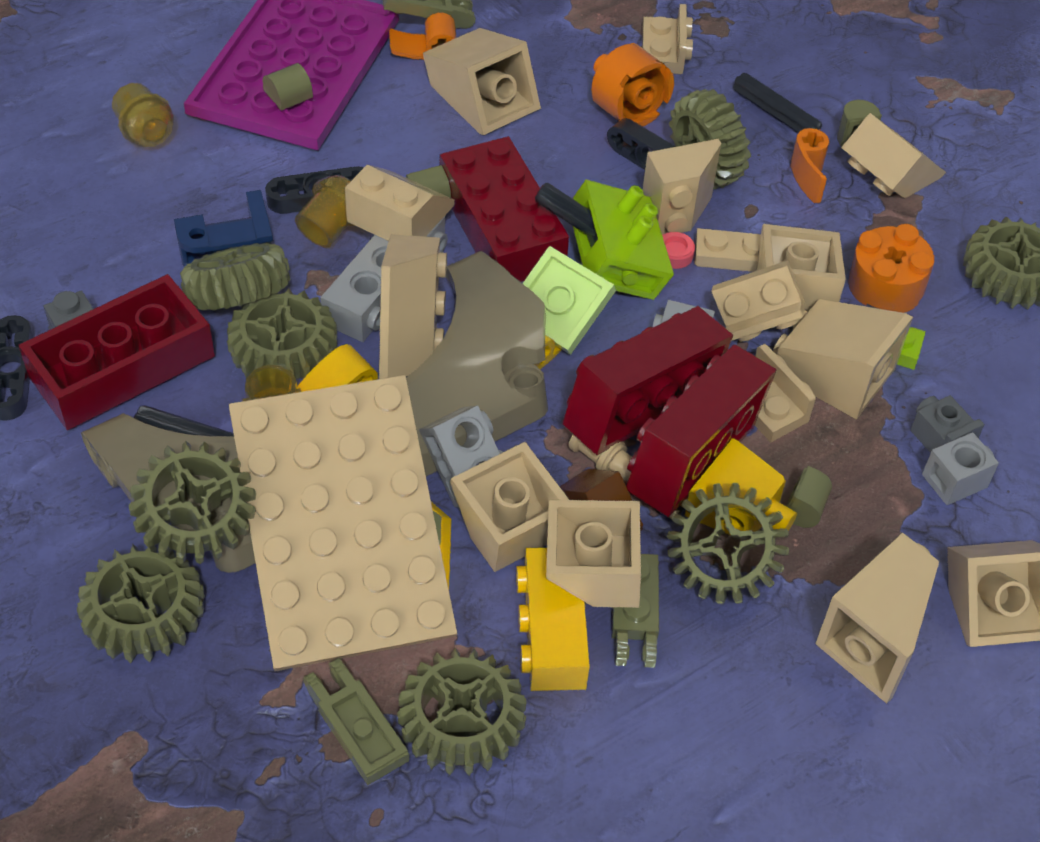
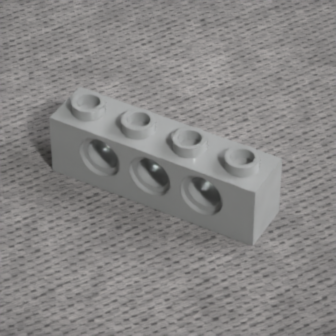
[320,216,448,342]

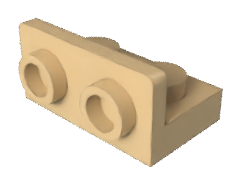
[642,4,693,74]
[711,260,805,341]
[755,344,816,443]

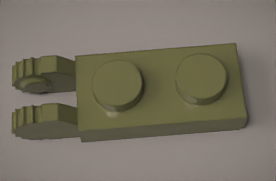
[382,0,476,29]
[612,554,659,668]
[303,658,409,785]

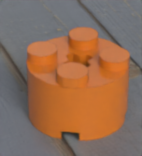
[591,43,674,127]
[848,224,934,313]

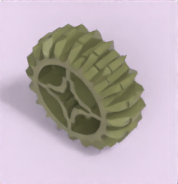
[669,89,751,189]
[963,216,1040,310]
[180,243,290,311]
[227,288,338,388]
[129,441,256,564]
[667,483,789,604]
[77,544,205,664]
[397,648,527,776]

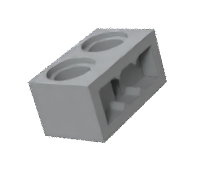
[419,405,503,507]

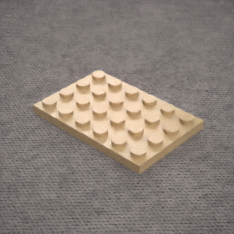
[229,375,457,672]

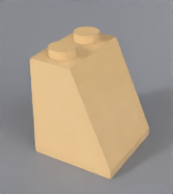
[423,28,541,135]
[773,299,913,419]
[816,533,939,704]

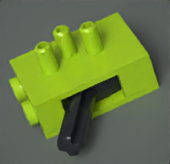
[535,179,674,300]

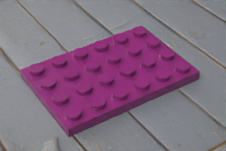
[184,0,399,150]

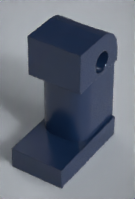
[174,190,273,267]

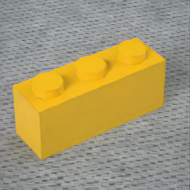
[516,548,590,691]

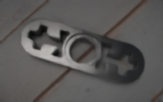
[607,118,676,170]
[265,166,364,214]
[0,315,34,421]

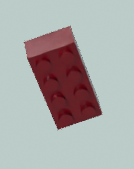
[439,136,569,282]
[18,274,215,431]
[562,306,733,455]
[626,344,777,517]

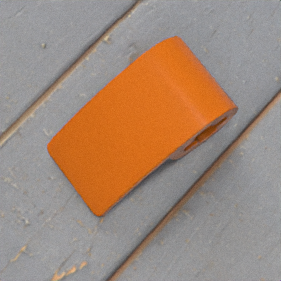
[389,13,457,60]
[790,128,829,203]

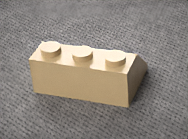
[379,234,447,379]

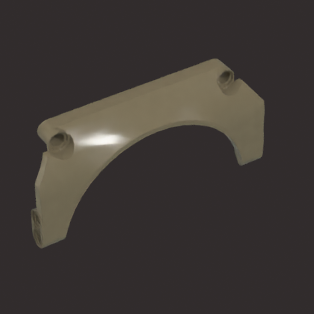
[81,251,548,573]

